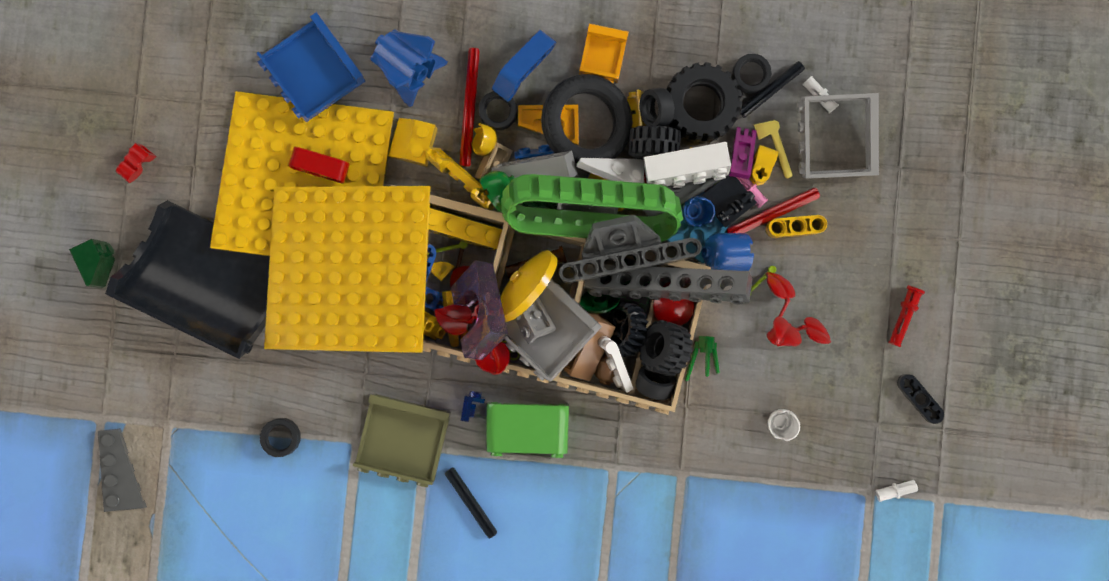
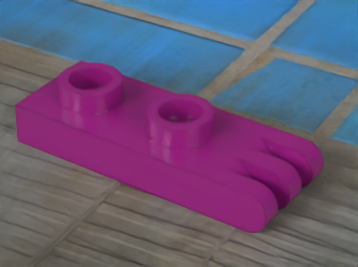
[729,127,757,179]

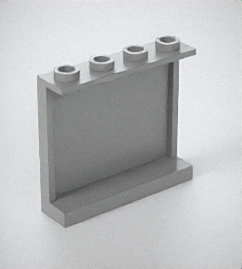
[490,278,602,381]

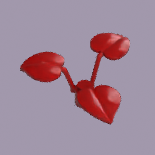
[765,272,831,347]
[434,301,510,375]

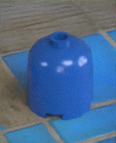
[701,233,754,271]

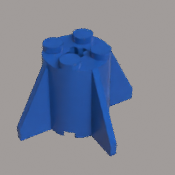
[370,29,448,107]

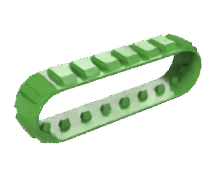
[501,174,683,242]

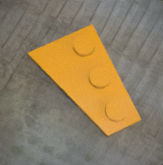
[518,105,579,146]

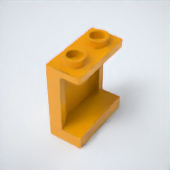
[579,24,629,84]

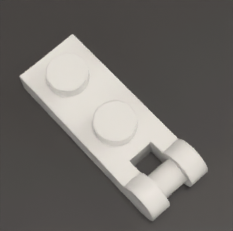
[598,336,633,393]

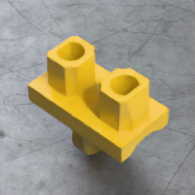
[424,312,446,340]

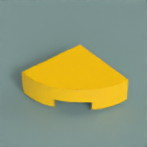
[430,261,455,282]

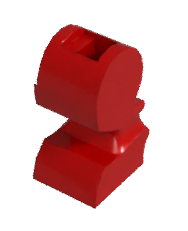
[116,143,157,183]

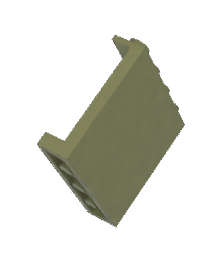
[353,393,451,487]

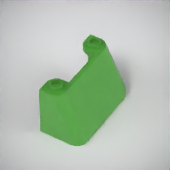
[486,402,569,458]

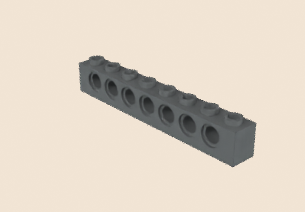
[584,264,753,305]

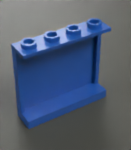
[256,12,366,122]

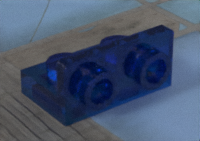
[460,391,485,422]

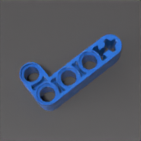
[492,30,557,102]

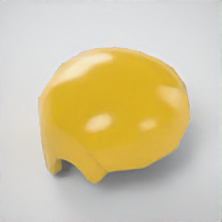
[472,123,497,156]

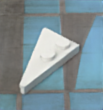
[576,158,644,183]

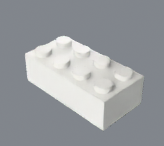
[644,142,731,188]

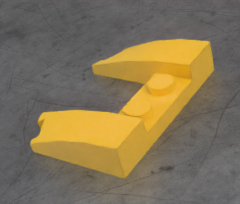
[426,147,494,210]

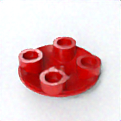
[653,298,694,326]

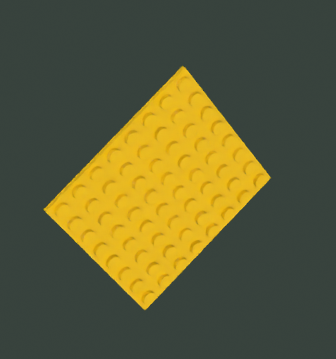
[210,91,394,256]
[264,186,431,353]

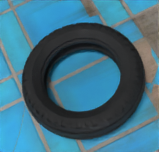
[541,74,633,166]

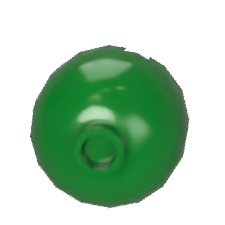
[480,171,515,213]

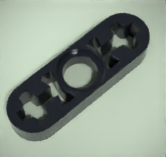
[897,374,944,424]

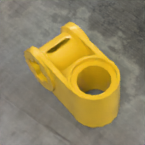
[749,145,779,186]

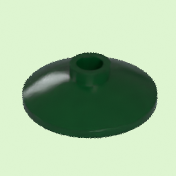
[580,292,620,313]

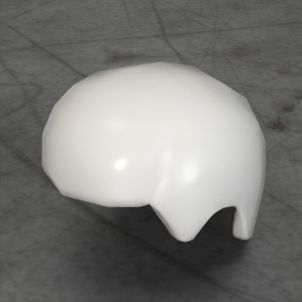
[768,409,800,441]

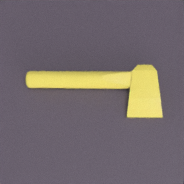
[754,120,793,179]

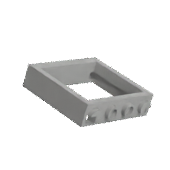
[798,93,879,178]

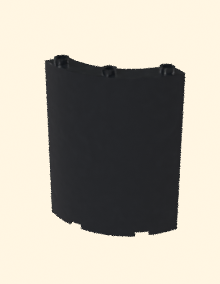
[105,200,270,359]

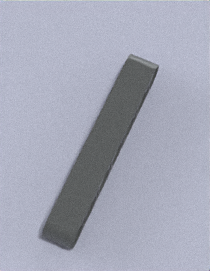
[559,238,702,283]

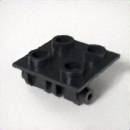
[701,175,757,228]

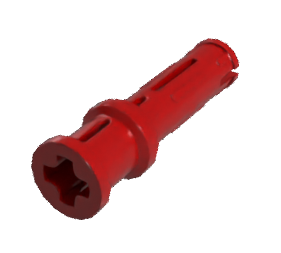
[888,285,925,347]

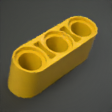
[765,215,827,238]

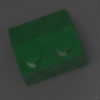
[69,239,115,288]

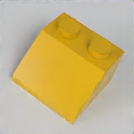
[388,118,438,167]

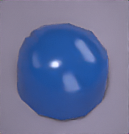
[682,196,715,227]

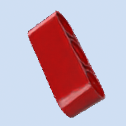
[288,146,350,184]

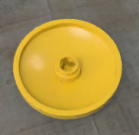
[496,250,557,322]

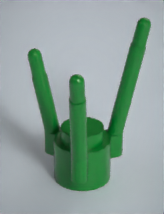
[685,336,720,381]

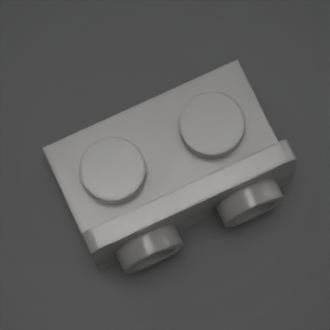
[513,297,556,344]

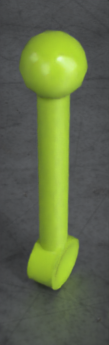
[427,241,468,255]
[750,266,777,296]

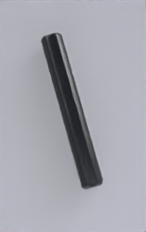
[739,61,805,118]
[445,467,497,539]

